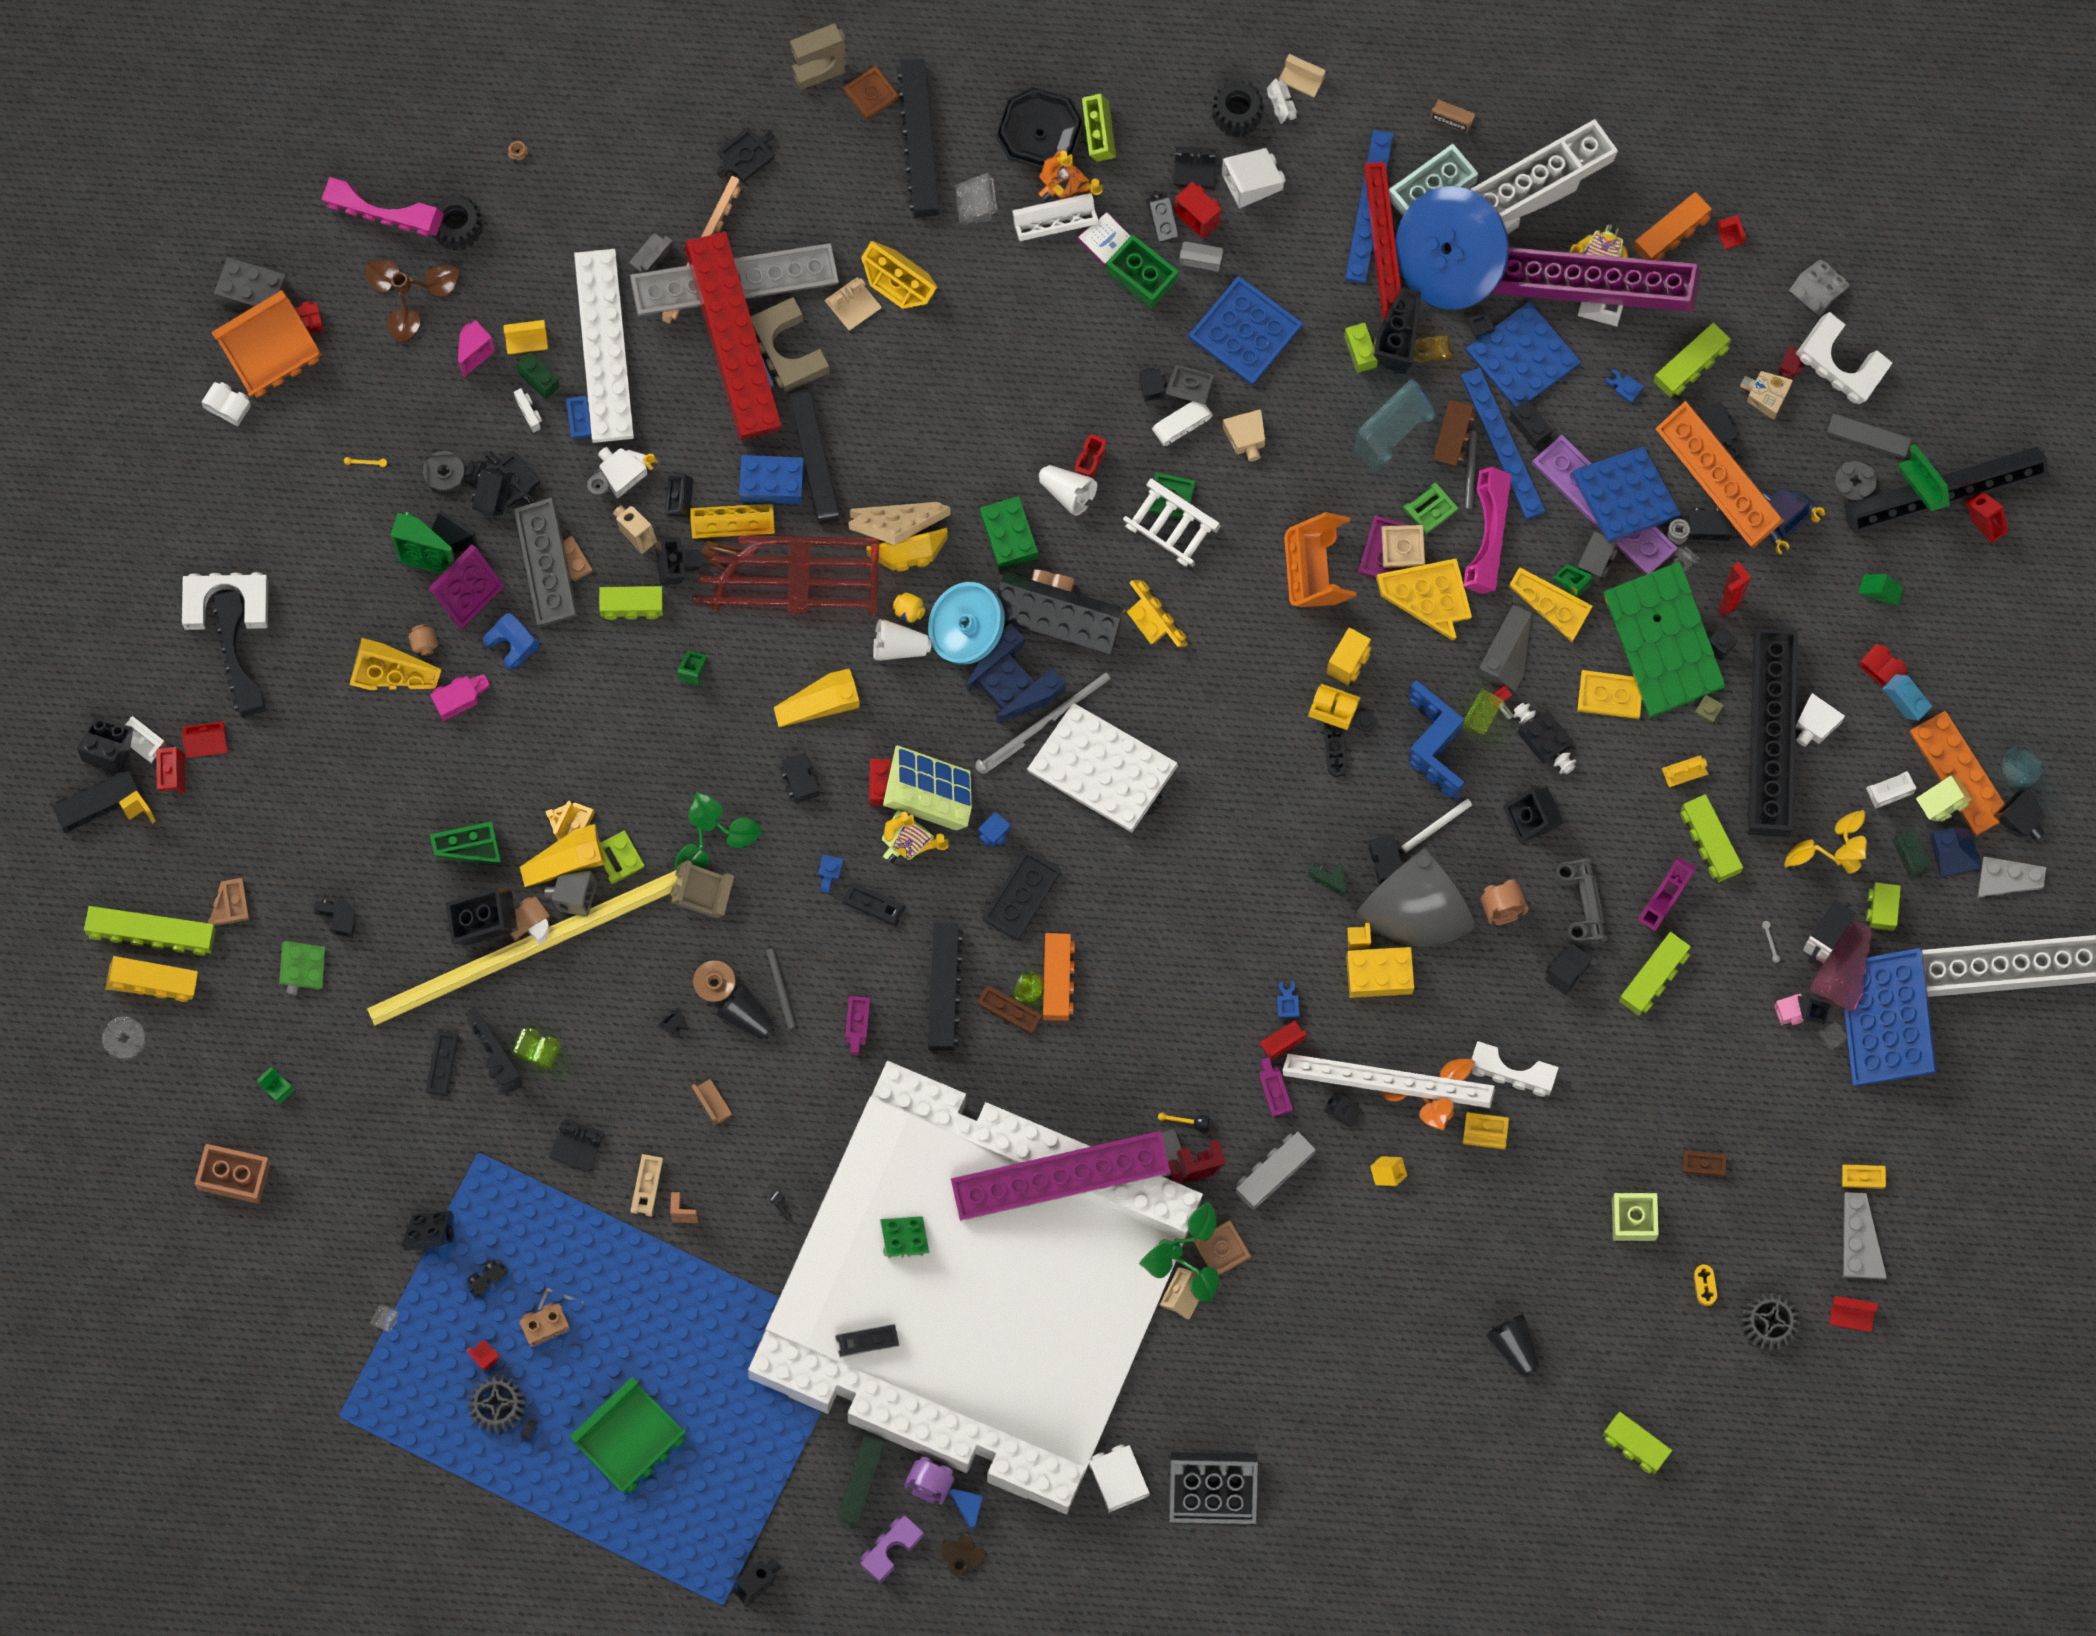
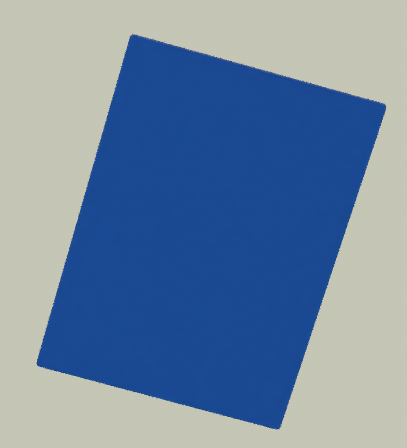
[339,1153,822,1605]

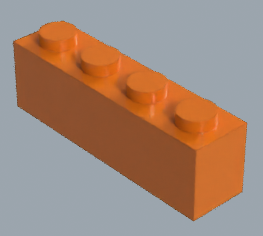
[1633,192,1712,261]
[1043,933,1075,1021]

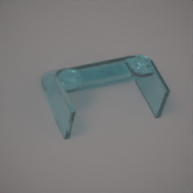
[1353,379,1436,473]

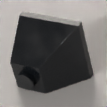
[431,510,478,552]

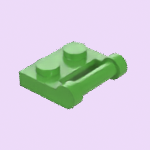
[1402,483,1458,535]

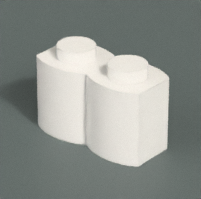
[202,382,251,426]

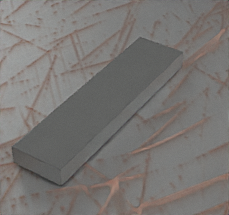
[1826,414,1912,459]

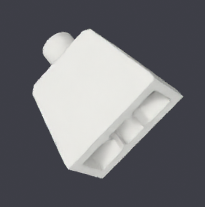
[1795,693,1845,747]

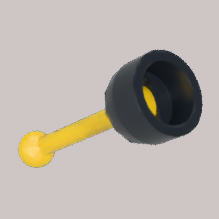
[1158,1113,1210,1133]

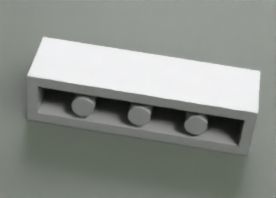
[1235,1132,1316,1210]

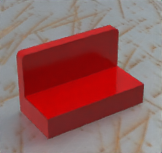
[182,721,228,758]
[156,747,185,794]
[1259,1021,1307,1061]
[1829,1296,1878,1332]

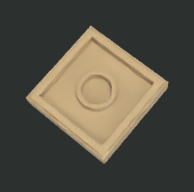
[1381,525,1425,568]

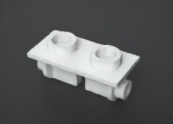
[1267,79,1297,124]

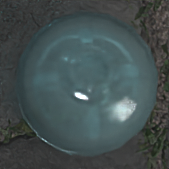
[2001,747,2044,788]

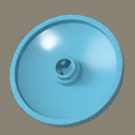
[928,582,1005,665]

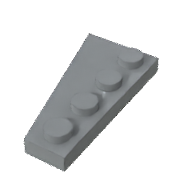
[1843,1192,1887,1280]

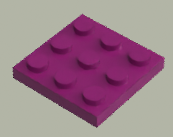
[428,545,504,629]

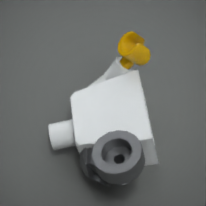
[587,447,658,498]

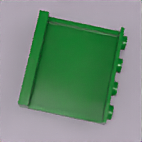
[569,1377,687,1495]

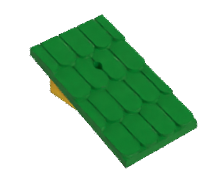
[1603,561,1726,719]

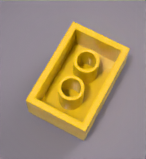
[1346,947,1414,998]

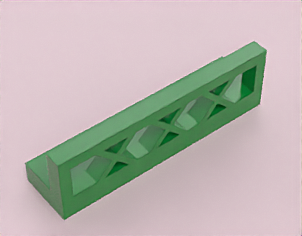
[1898,444,1950,512]

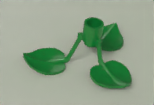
[674,792,762,870]
[1139,1201,1219,1302]

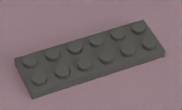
[514,498,578,627]

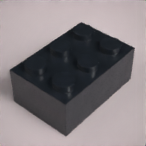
[446,887,518,946]

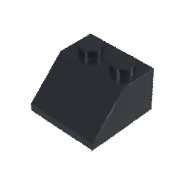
[1503,786,1563,843]

